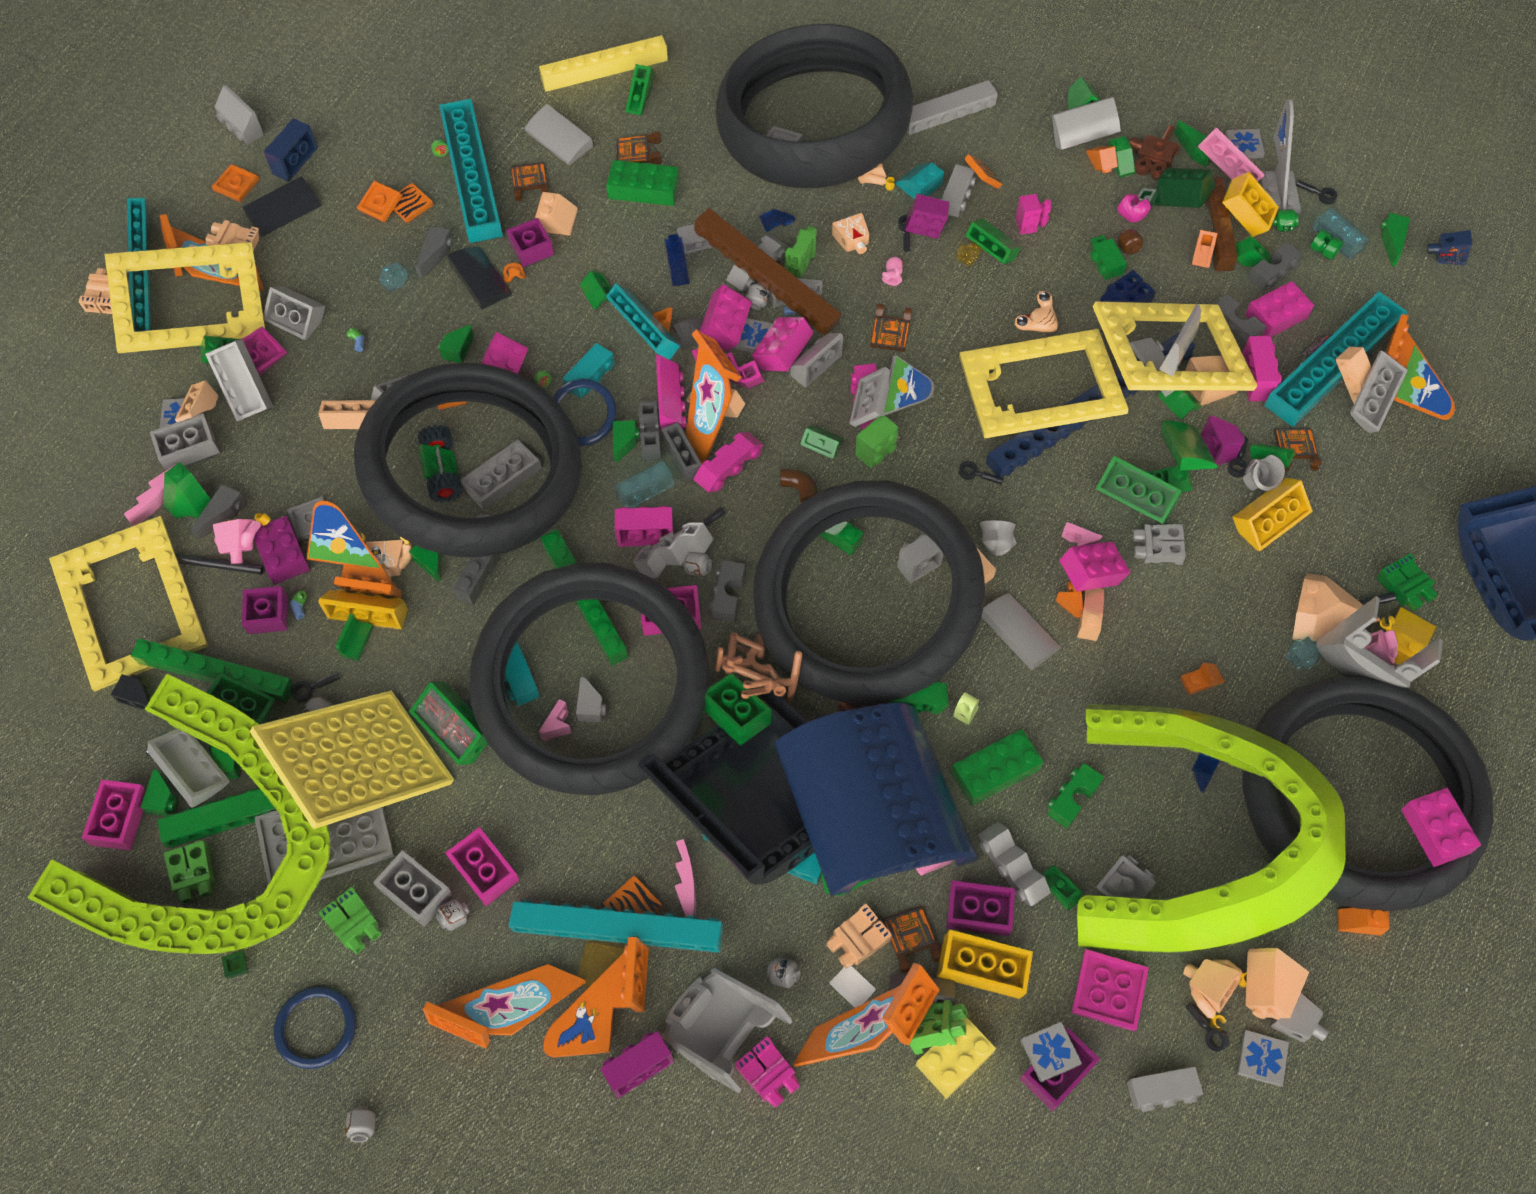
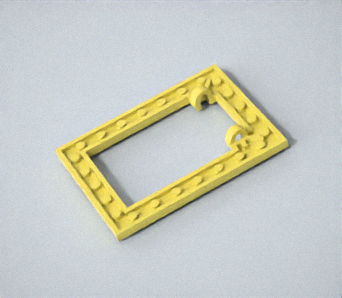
[105,242,265,353]
[1092,302,1258,390]
[959,329,1128,438]
[49,516,208,691]

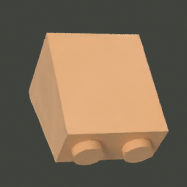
[1185,355,1238,406]
[1246,948,1309,1019]

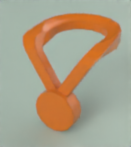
[503,263,526,283]

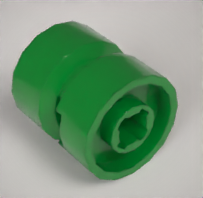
[1310,229,1344,261]

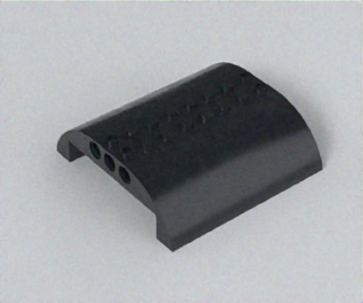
[638,686,815,885]

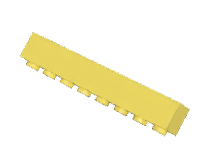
[539,35,668,92]

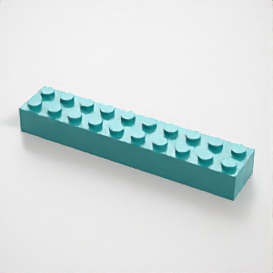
[439,99,503,243]
[1264,291,1408,427]

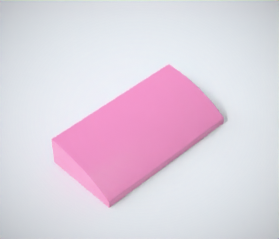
[1198,128,1264,182]

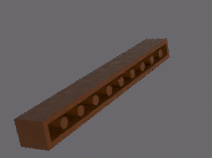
[694,208,842,335]

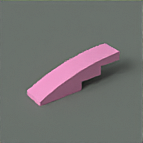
[124,462,179,526]
[675,839,696,917]

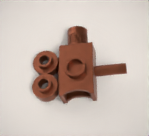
[1129,125,1180,181]

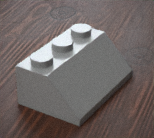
[215,85,264,145]
[263,286,325,340]
[790,333,843,388]
[1130,337,1180,397]

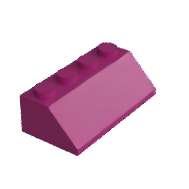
[656,355,686,435]

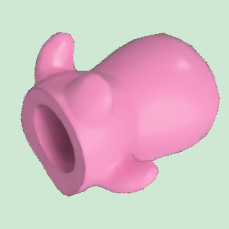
[882,257,903,286]

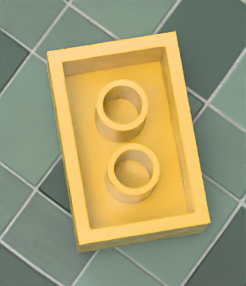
[1223,172,1279,237]

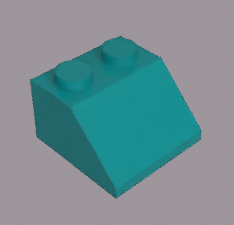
[895,162,944,199]

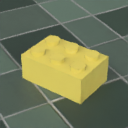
[916,1018,996,1099]

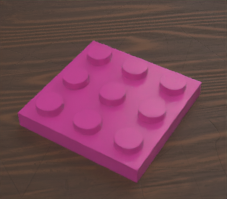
[1071,949,1149,1032]

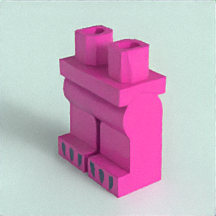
[735,1036,800,1108]

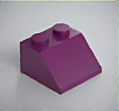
[1201,415,1244,465]

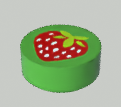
[431,140,449,157]
[533,370,552,388]

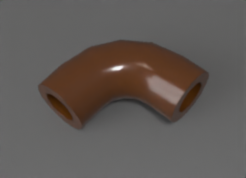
[780,469,818,503]

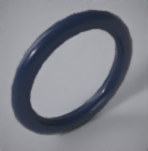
[553,379,617,446]
[273,986,356,1069]

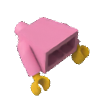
[213,513,270,564]
[1364,616,1398,668]

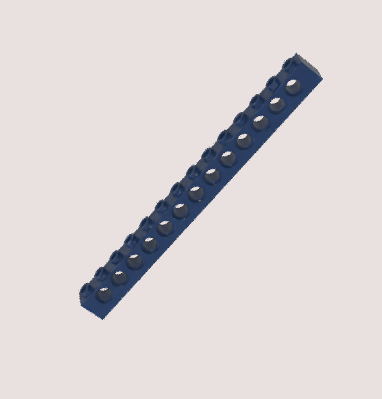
[986,332,1195,477]

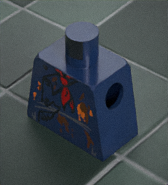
[1427,230,1472,265]

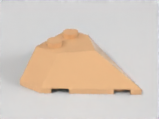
[1292,573,1380,643]

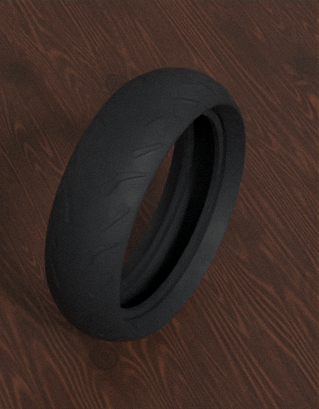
[715,24,913,188]

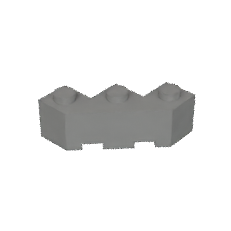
[726,235,789,291]
[633,522,713,578]
[978,822,1051,906]

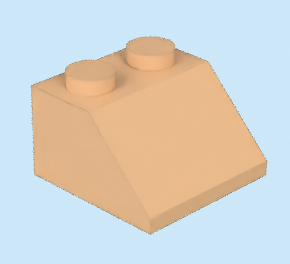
[535,192,578,236]

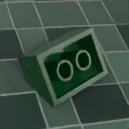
[1155,168,1216,208]

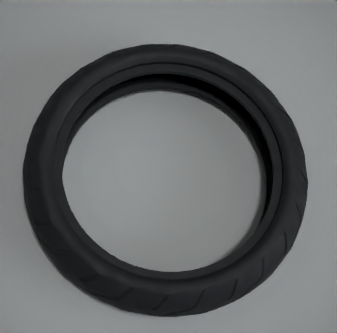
[354,363,582,557]
[753,480,985,704]
[470,562,710,795]
[1242,676,1493,911]

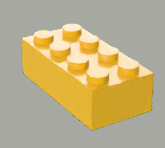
[937,930,1033,999]

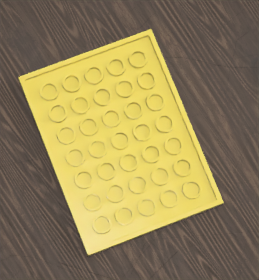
[250,690,454,829]

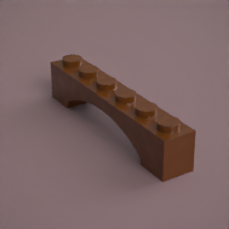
[1204,178,1237,271]

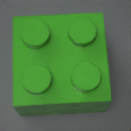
[855,415,898,468]

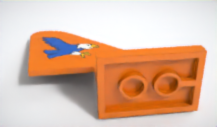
[543,937,649,1057]

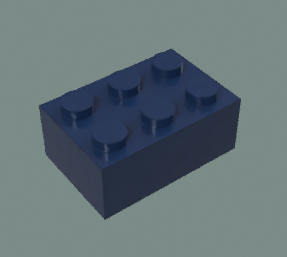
[263,118,318,182]

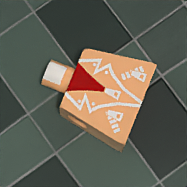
[832,213,869,254]

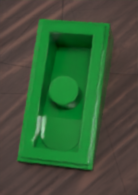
[1041,865,1083,911]

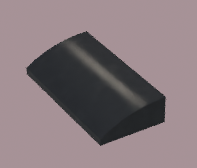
[242,176,321,237]
[447,247,512,310]

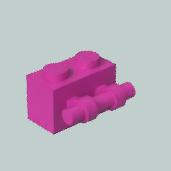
[1015,194,1052,234]

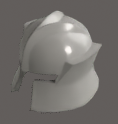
[1243,455,1285,491]
[979,520,1017,556]

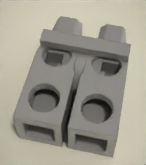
[1132,524,1186,565]

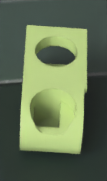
[953,692,979,725]

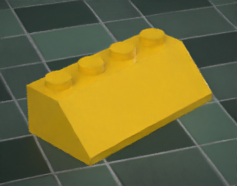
[1233,478,1313,551]
[318,589,408,630]

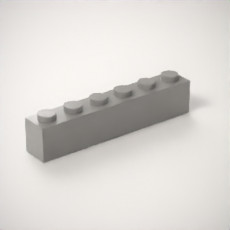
[907,80,998,135]

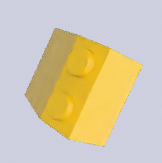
[1391,607,1436,665]

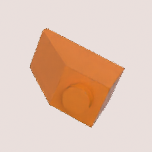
[1086,146,1118,173]
[1337,908,1390,936]

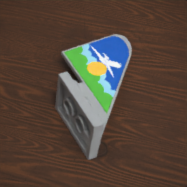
[850,355,934,427]

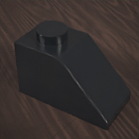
[111,674,151,712]

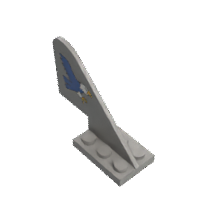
[1259,99,1301,214]

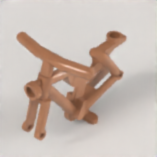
[715,632,802,705]

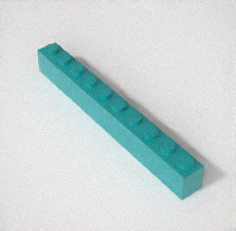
[127,197,152,332]
[509,899,724,953]

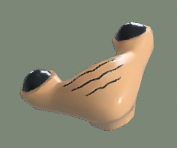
[1015,291,1058,333]

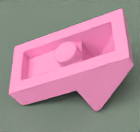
[1061,522,1102,546]
[539,699,572,741]

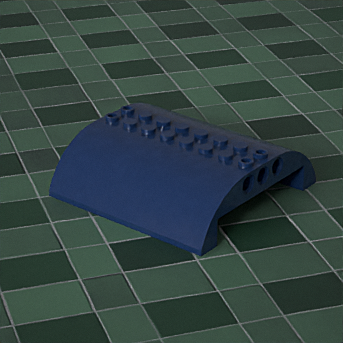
[1458,486,1536,641]
[774,703,978,896]

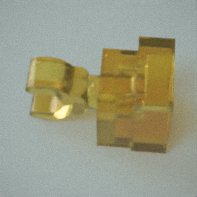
[956,242,982,267]

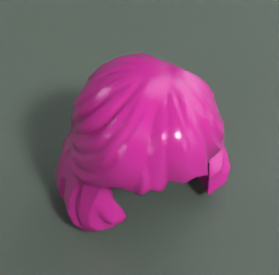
[1117,194,1151,223]

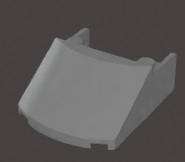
[1316,596,1443,688]
[661,968,792,1094]

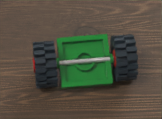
[417,424,462,503]

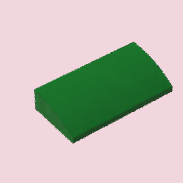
[1161,421,1217,471]

